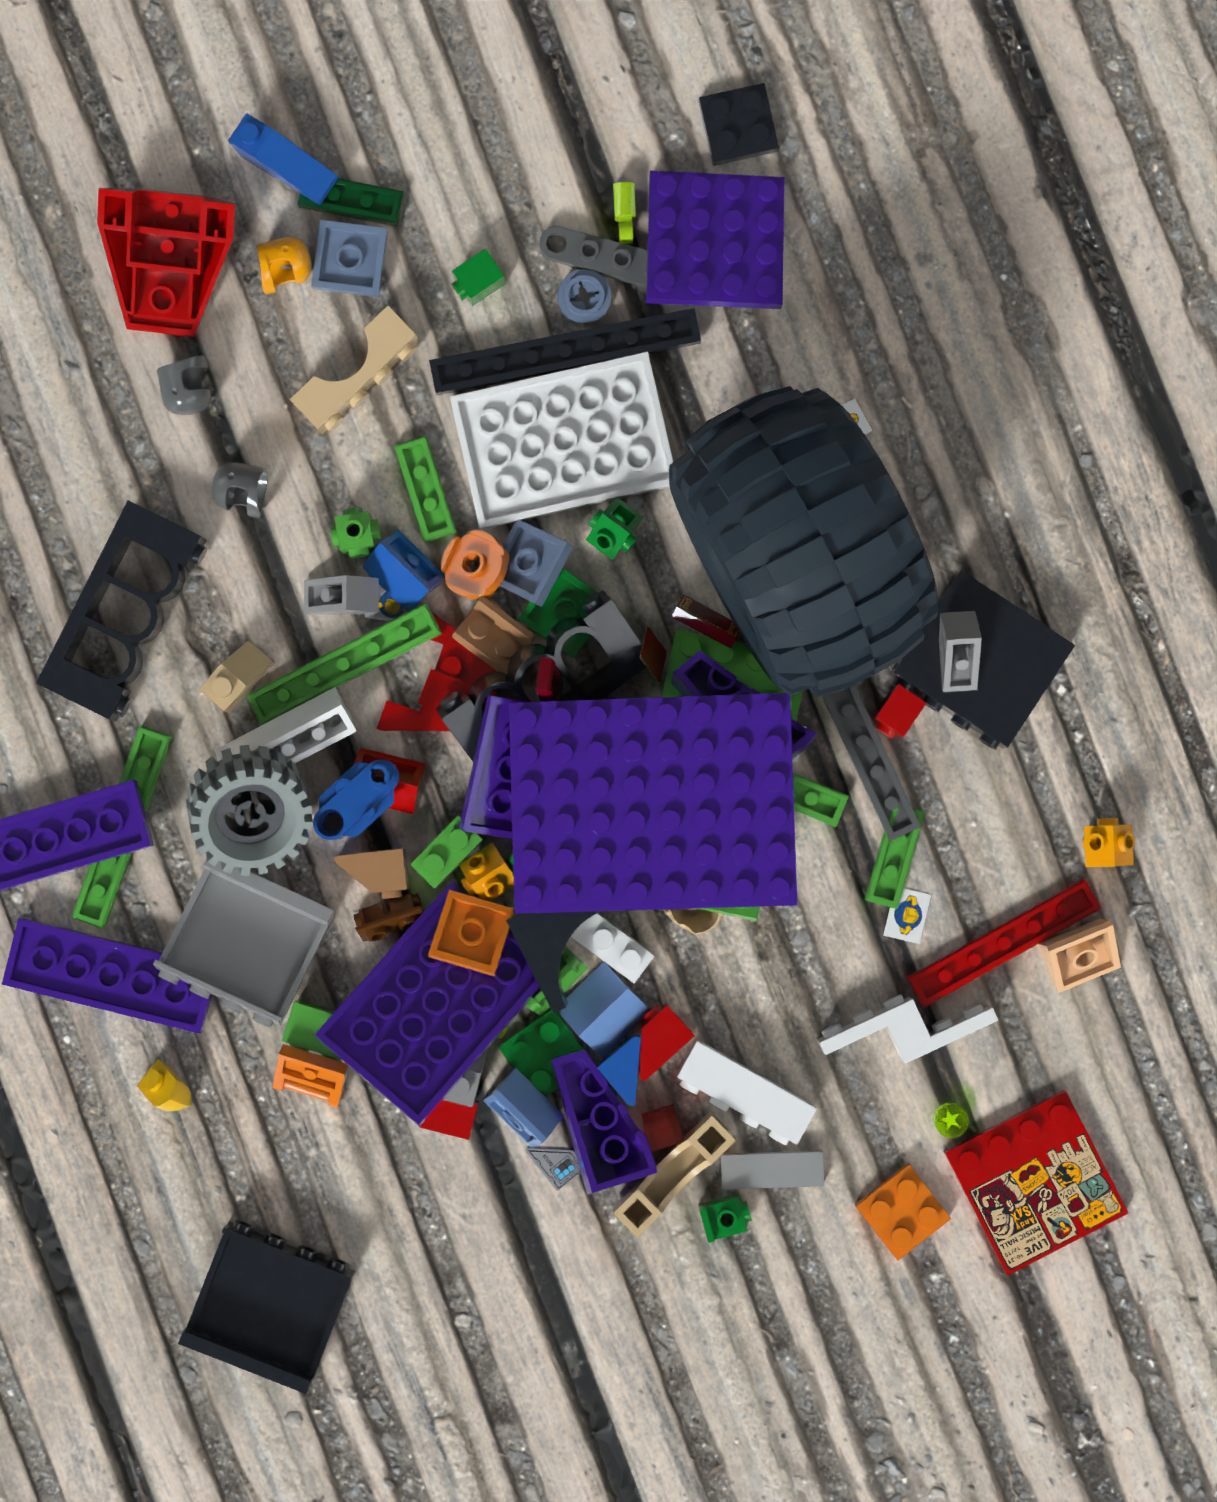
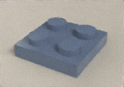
[311,220,388,298]
[500,520,574,607]

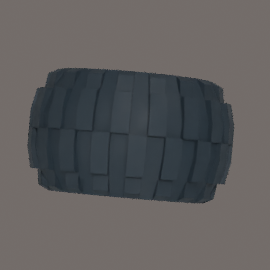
[669,386,938,697]

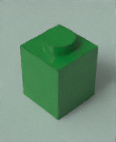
[451,248,506,306]

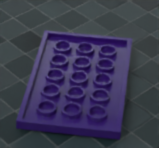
[314,881,540,1127]

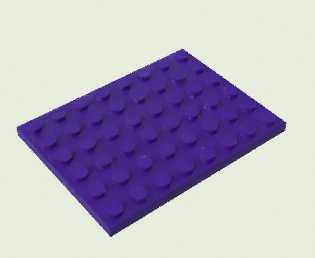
[509,693,797,914]

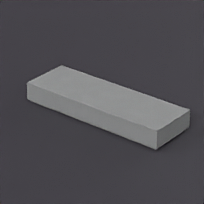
[720,1150,824,1190]

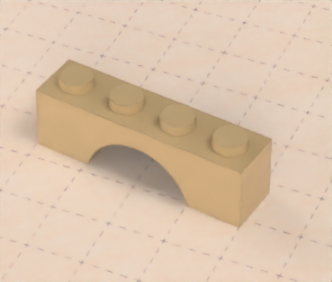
[290,306,419,434]
[613,1111,736,1238]

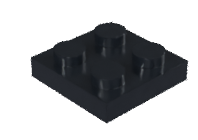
[698,83,779,166]

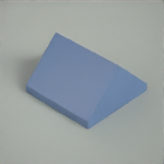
[558,962,650,1058]
[483,1068,564,1148]

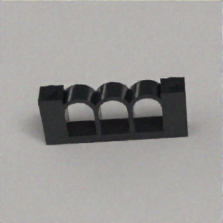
[36,500,207,721]
[435,590,647,762]

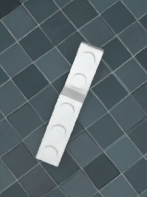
[817,995,998,1064]

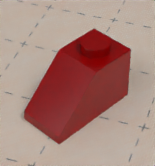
[639,1003,695,1082]

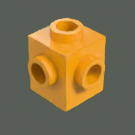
[1083,818,1135,867]
[459,842,514,902]

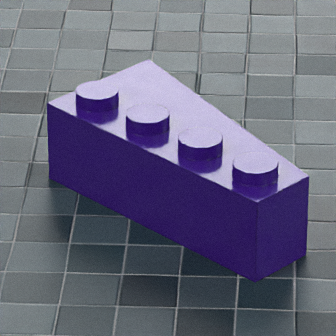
[671,651,817,760]

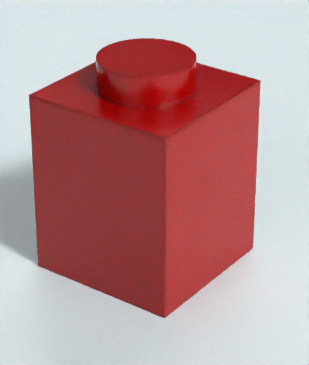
[872,684,927,739]

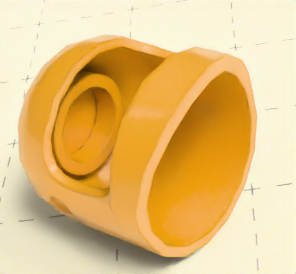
[256,236,312,295]

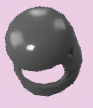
[157,356,211,415]
[212,462,268,519]

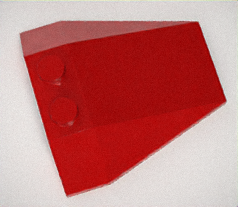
[97,188,236,337]

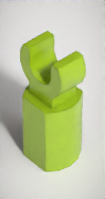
[613,182,636,245]

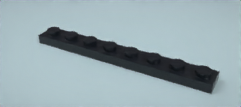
[429,308,701,396]

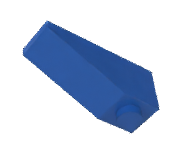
[228,113,339,205]

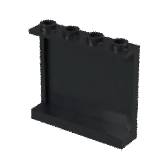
[890,570,1075,750]
[178,1220,355,1394]

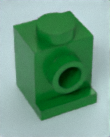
[698,1193,752,1243]

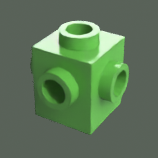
[330,507,381,558]

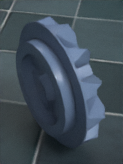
[557,269,611,324]

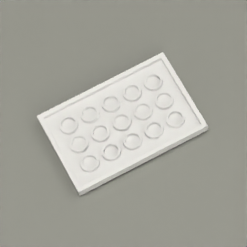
[450,352,673,530]

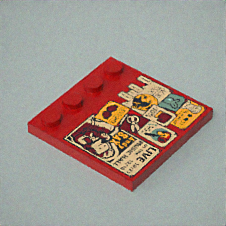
[943,1090,1129,1276]

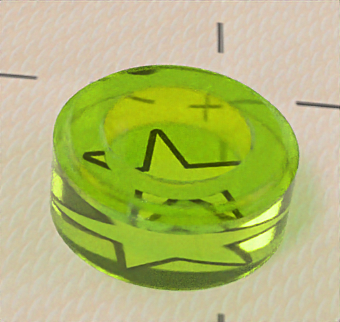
[933,1103,969,1138]

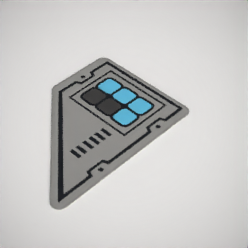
[526,1148,581,1191]

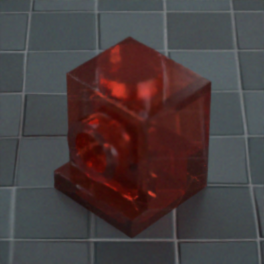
[641,1104,684,1152]

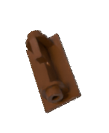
[353,892,424,942]

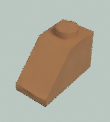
[334,848,410,899]

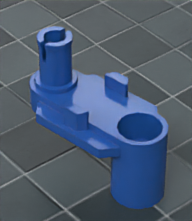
[313,759,400,840]

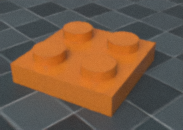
[428,890,515,977]
[854,1163,951,1261]

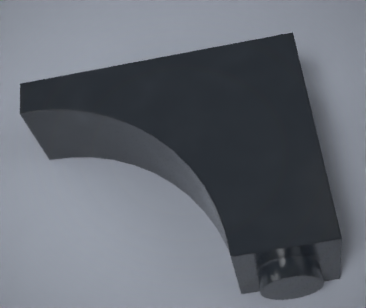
[506,911,597,1014]

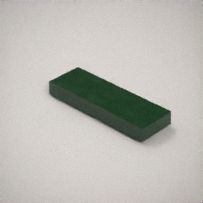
[298,178,404,227]

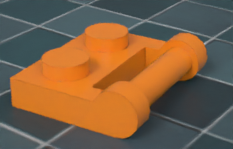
[272,1044,349,1108]

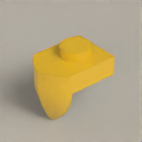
[136,1059,192,1111]

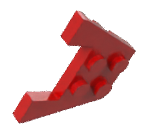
[377,604,499,732]

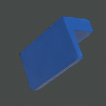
[363,529,445,612]

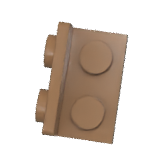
[452,596,536,674]

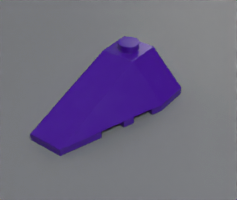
[551,1050,658,1195]

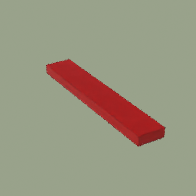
[906,879,1102,1008]

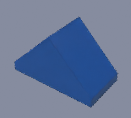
[597,1033,641,1106]

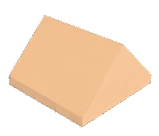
[1038,918,1121,993]

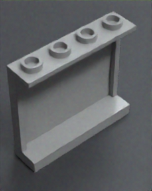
[153,858,334,1028]

